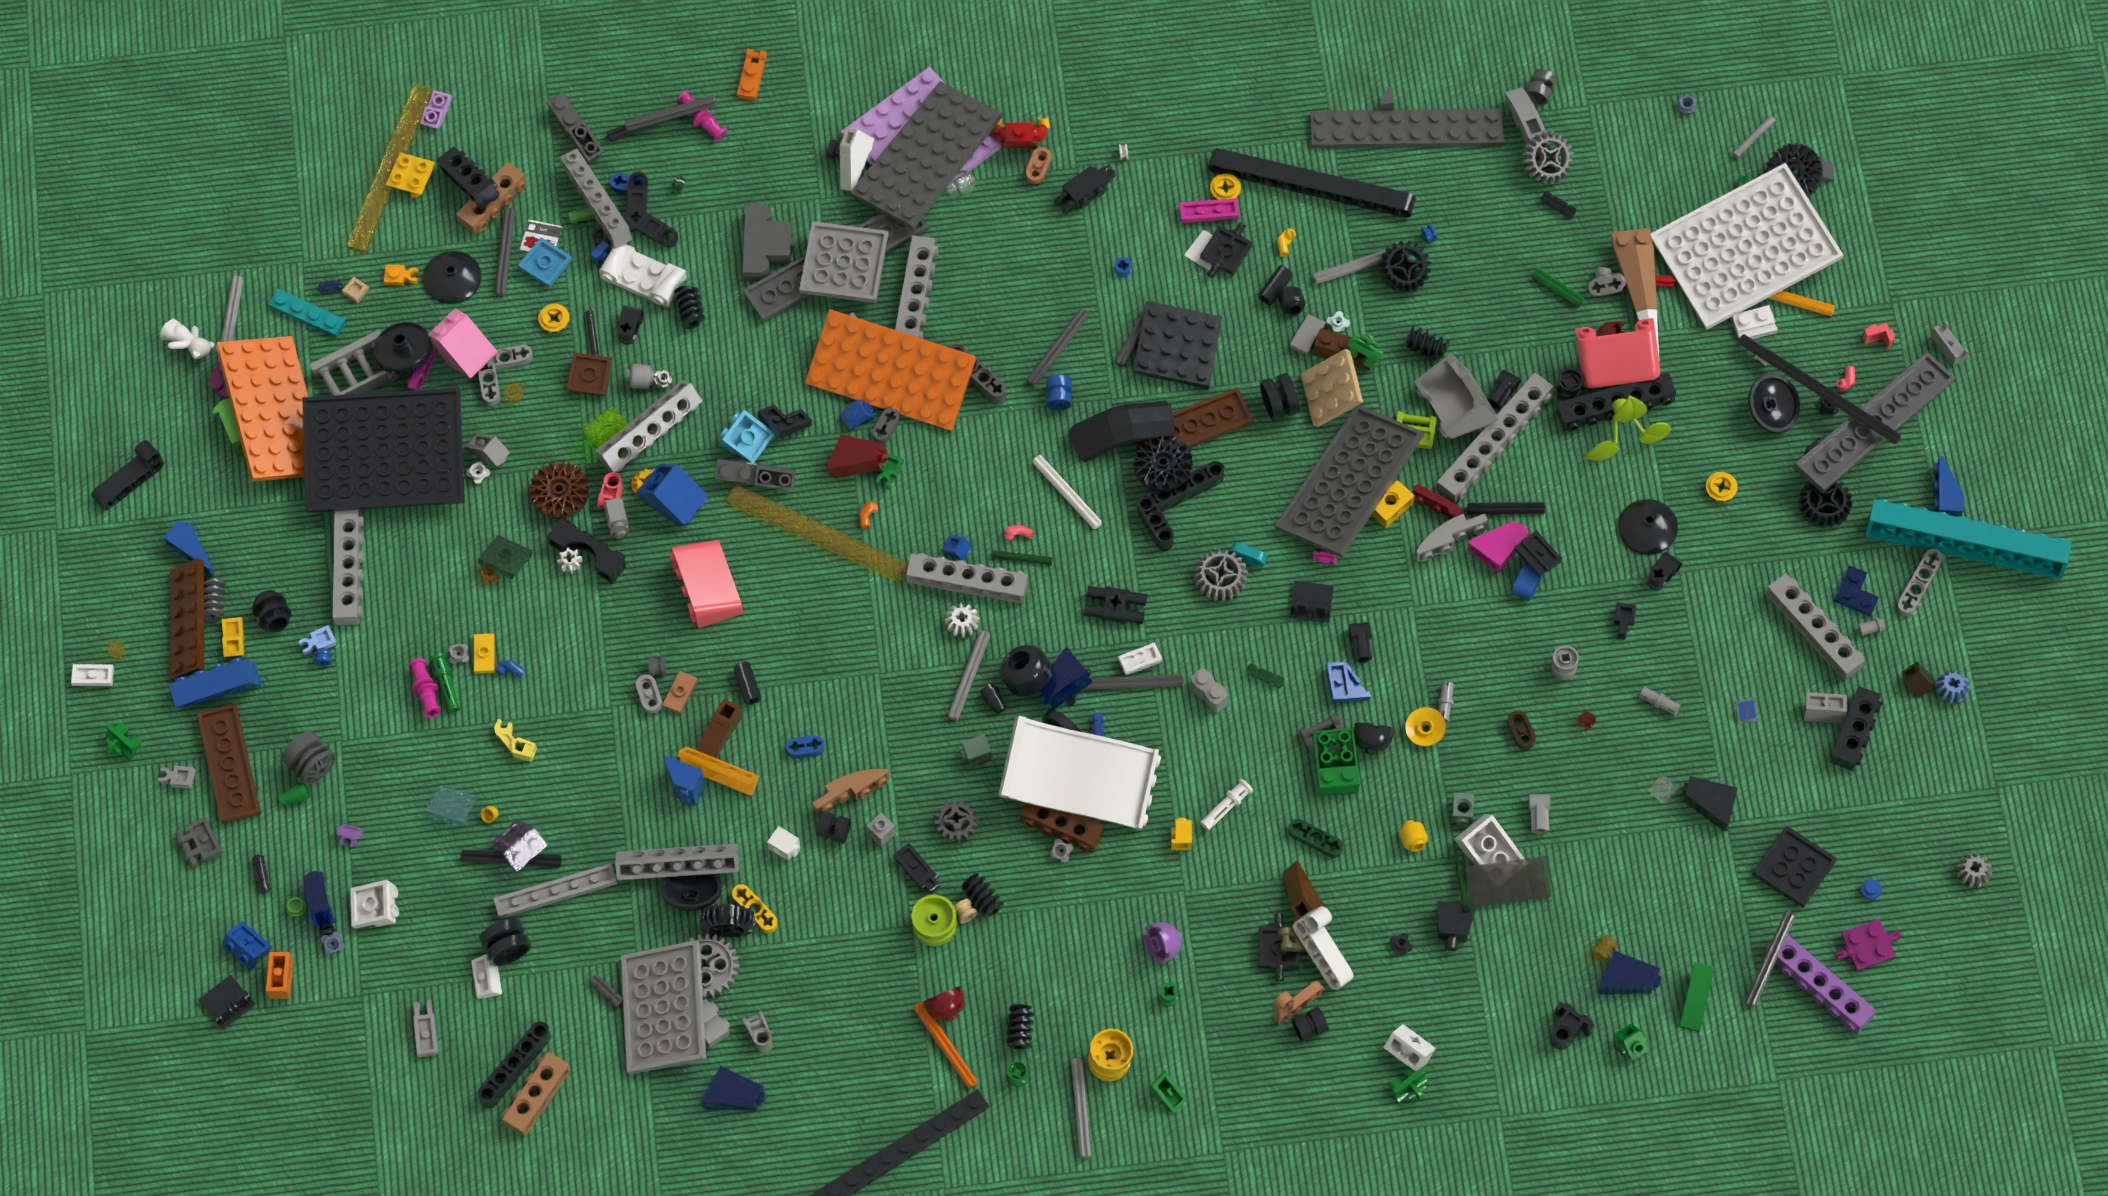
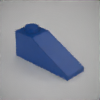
[164,520,214,577]

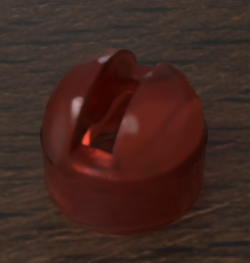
[1578,711,1596,729]

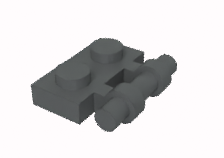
[175,817,223,868]

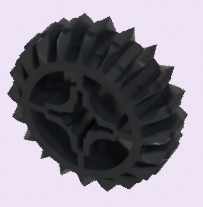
[1379,241,1431,293]
[1798,482,1853,529]
[700,903,755,938]

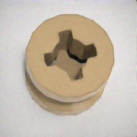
[954,899,978,924]

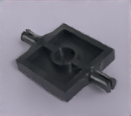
[1200,222,1253,278]
[1258,913,1300,982]

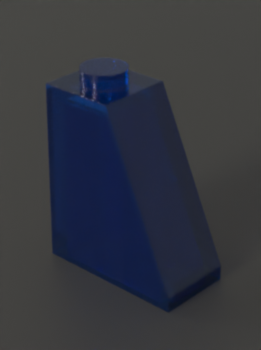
[1039,647,1093,709]
[302,871,335,928]
[1598,950,1662,995]
[701,1066,767,1111]

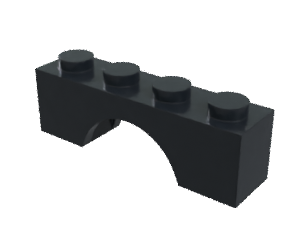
[547,519,627,584]

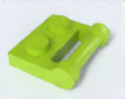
[1397,411,1437,450]

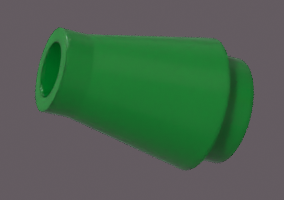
[278,782,310,806]

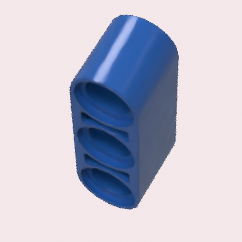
[1511,563,1543,601]

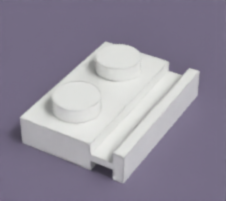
[1731,305,1778,339]

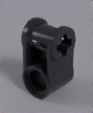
[617,305,644,345]
[1648,551,1682,591]

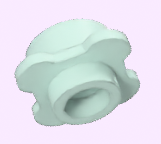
[1326,311,1350,333]

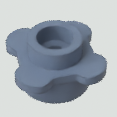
[321,931,345,954]

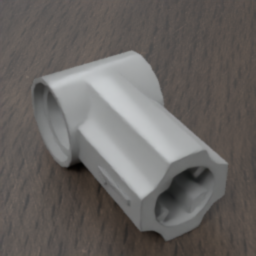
[1529,794,1550,835]

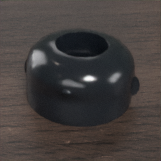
[1000,645,1053,697]

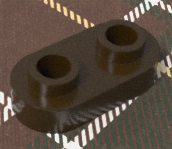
[1507,710,1536,750]

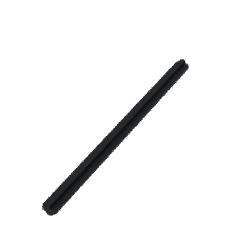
[1738,334,1901,444]

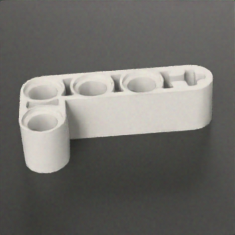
[1293,906,1353,990]

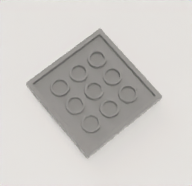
[799,221,889,303]

